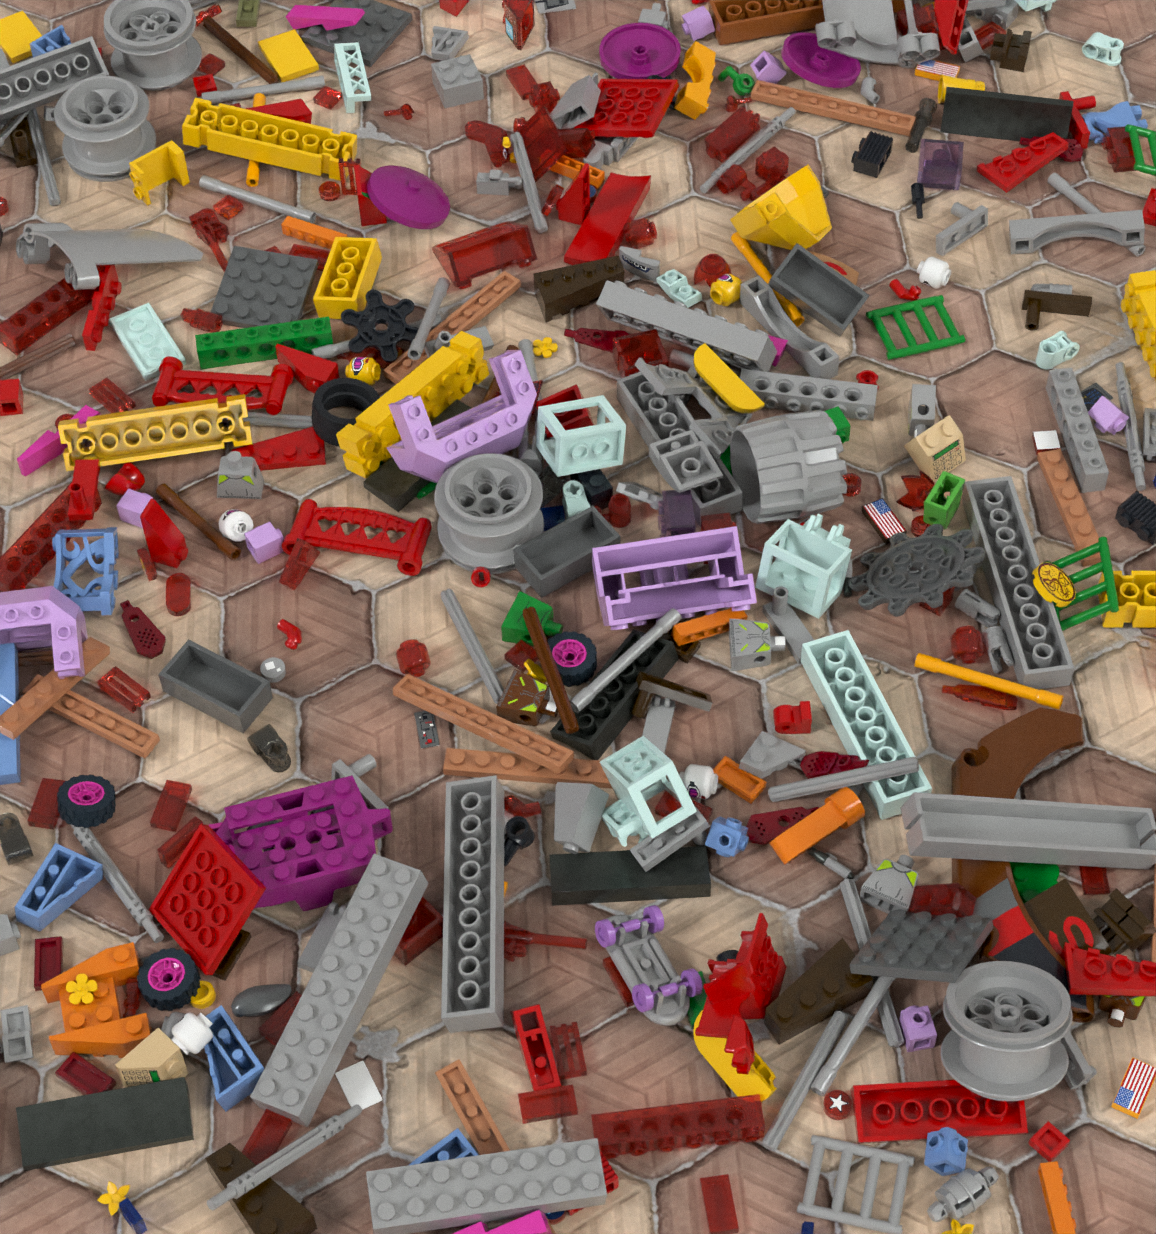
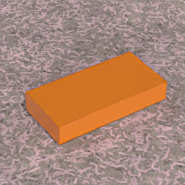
[713,756,767,804]

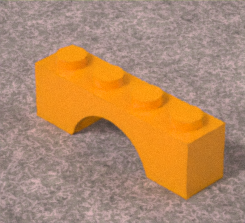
[674,41,716,120]

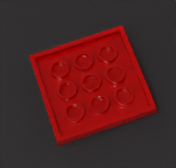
[573,79,679,138]
[148,824,266,975]

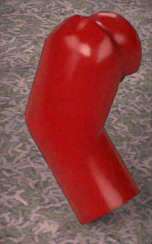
[889,279,921,301]
[277,619,302,650]

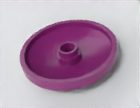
[599,23,681,79]
[781,32,861,88]
[367,165,450,229]

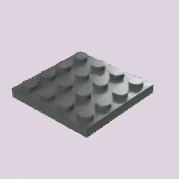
[302,0,412,67]
[209,246,319,328]
[850,909,993,983]

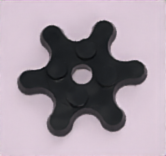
[341,290,419,363]

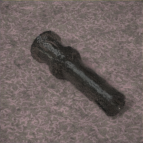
[905,98,937,153]

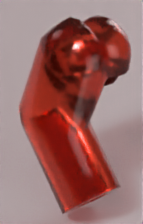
[504,795,541,818]

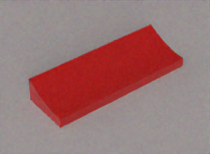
[564,172,651,265]
[850,1080,1028,1144]

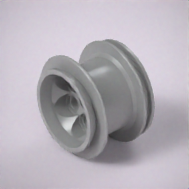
[104,0,202,91]
[54,76,156,182]
[434,453,544,574]
[941,961,1073,1101]

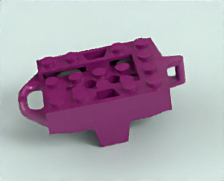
[216,775,393,911]

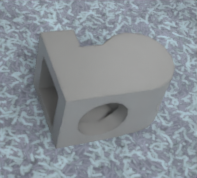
[583,140,613,170]

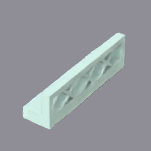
[334,42,371,113]

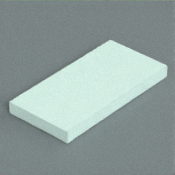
[108,303,186,381]

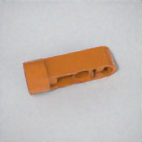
[769,787,865,865]

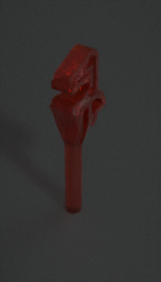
[189,208,229,273]
[504,921,587,962]

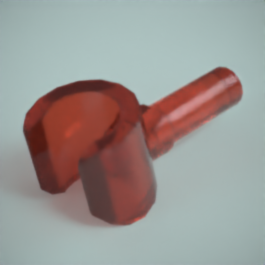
[725,95,752,112]
[384,104,414,120]

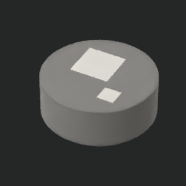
[260,657,286,683]

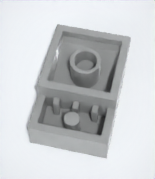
[649,430,723,493]

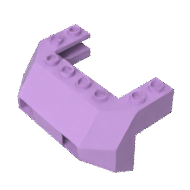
[387,350,537,483]
[592,526,757,630]
[0,586,88,679]

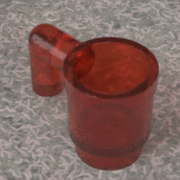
[716,164,757,201]
[594,493,631,528]

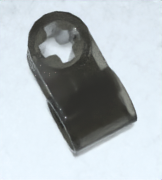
[538,465,567,508]
[247,724,291,773]
[0,813,34,865]

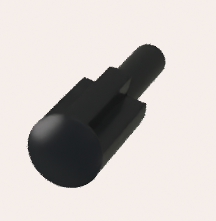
[911,182,925,219]

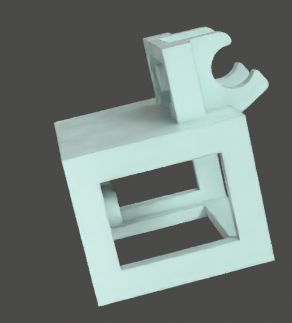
[536,395,626,477]
[755,514,852,619]
[600,736,697,847]

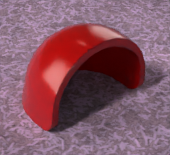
[103,462,145,496]

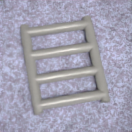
[797,1135,915,1234]

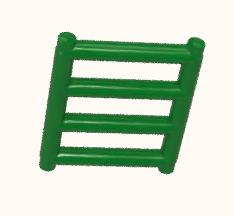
[1125,124,1156,176]
[866,295,966,360]
[1044,537,1119,631]

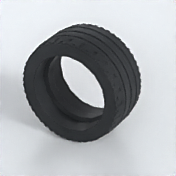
[311,378,380,447]

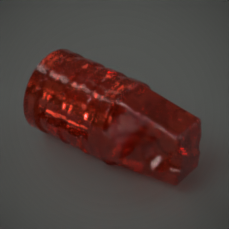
[181,308,223,333]

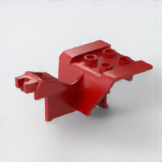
[695,913,787,1075]

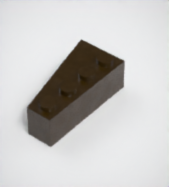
[533,256,624,322]
[764,938,873,1045]
[205,1143,317,1234]

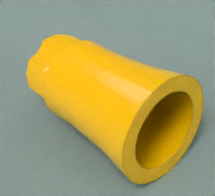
[937,74,985,104]

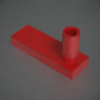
[1059,91,1096,149]
[68,459,100,521]

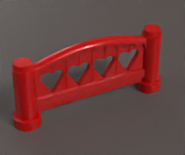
[152,356,294,415]
[282,499,432,576]

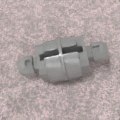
[927,1167,999,1222]

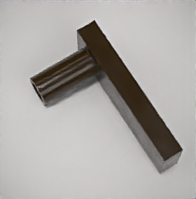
[6,117,38,168]
[1021,290,1092,331]
[631,671,713,719]

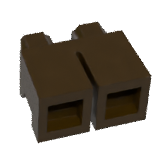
[990,29,1032,72]
[1093,888,1156,956]

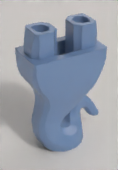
[1082,101,1148,144]

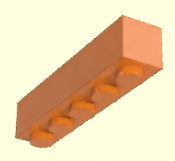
[541,149,605,189]
[281,216,347,249]
[671,607,748,646]
[1038,1161,1076,1234]

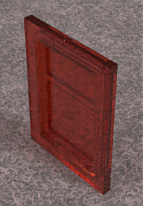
[509,106,568,183]

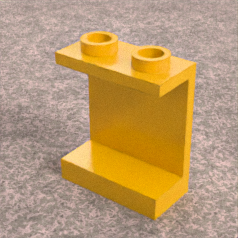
[129,140,190,206]

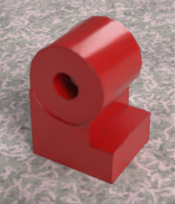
[773,701,812,734]

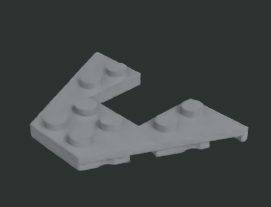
[635,358,753,459]

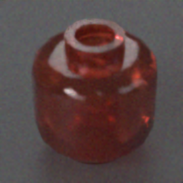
[624,218,657,249]
[950,626,984,664]
[396,639,431,678]

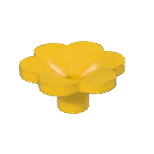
[524,659,547,683]

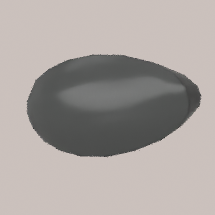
[231,984,292,1017]

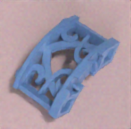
[52,527,119,615]

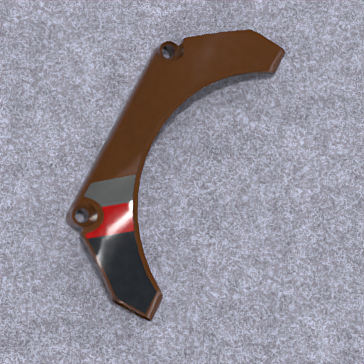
[951,707,1095,1023]

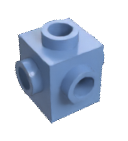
[705,816,749,857]
[924,1127,968,1176]

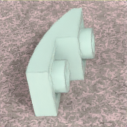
[656,269,702,308]

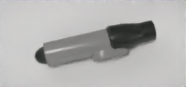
[843,559,852,597]
[808,847,854,879]

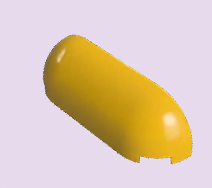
[693,343,765,414]
[693,1010,777,1103]

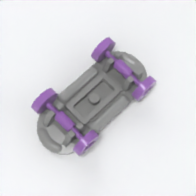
[595,905,703,1026]

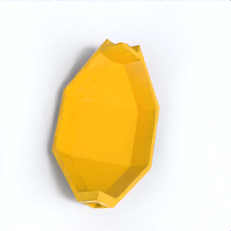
[730,164,832,250]

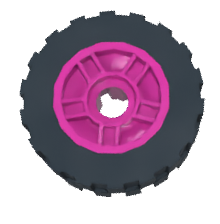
[547,631,597,687]
[57,774,116,828]
[137,948,201,1011]

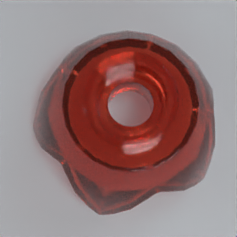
[694,254,732,288]
[896,470,935,512]

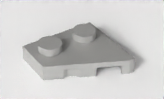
[431,26,469,61]
[616,482,676,511]
[739,731,806,779]

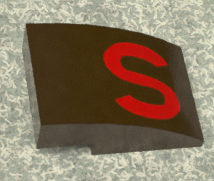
[1024,879,1113,961]

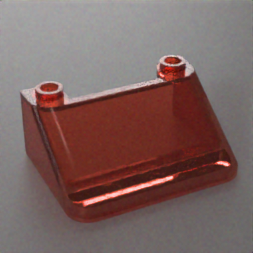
[432,221,537,289]

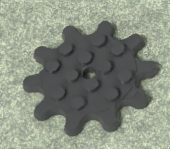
[848,524,985,617]

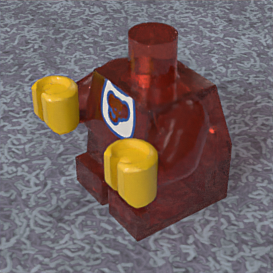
[485,130,517,167]

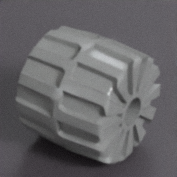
[730,410,847,524]

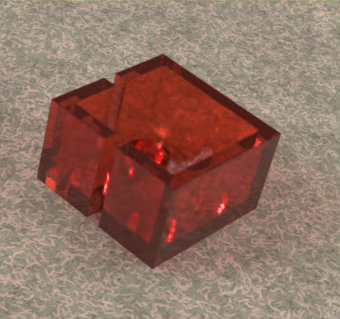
[613,329,669,378]

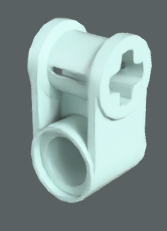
[1082,32,1124,66]
[1036,331,1080,370]
[562,480,590,520]

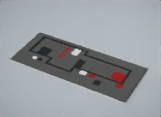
[414,711,440,749]

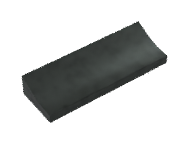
[940,87,1073,142]
[363,399,472,512]
[550,629,679,760]
[549,846,711,906]
[16,1077,194,1171]

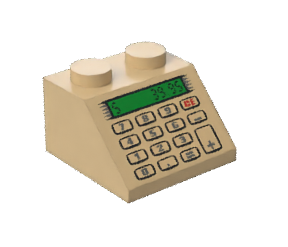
[904,415,966,484]
[115,1028,188,1088]

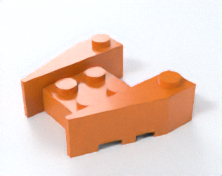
[41,942,152,1058]

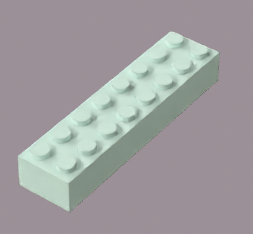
[801,630,932,820]

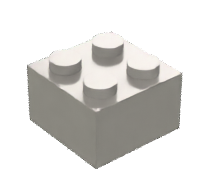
[431,54,484,108]

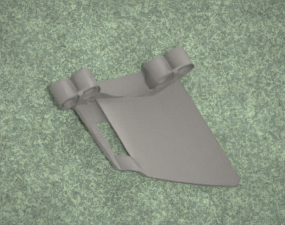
[815,0,940,69]
[16,223,203,290]

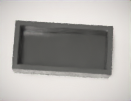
[768,243,870,337]
[513,506,621,598]
[158,639,273,734]

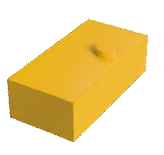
[313,237,382,319]

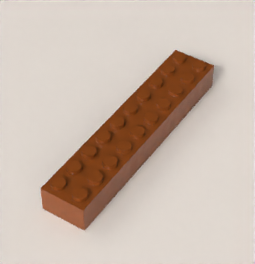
[709,0,905,45]

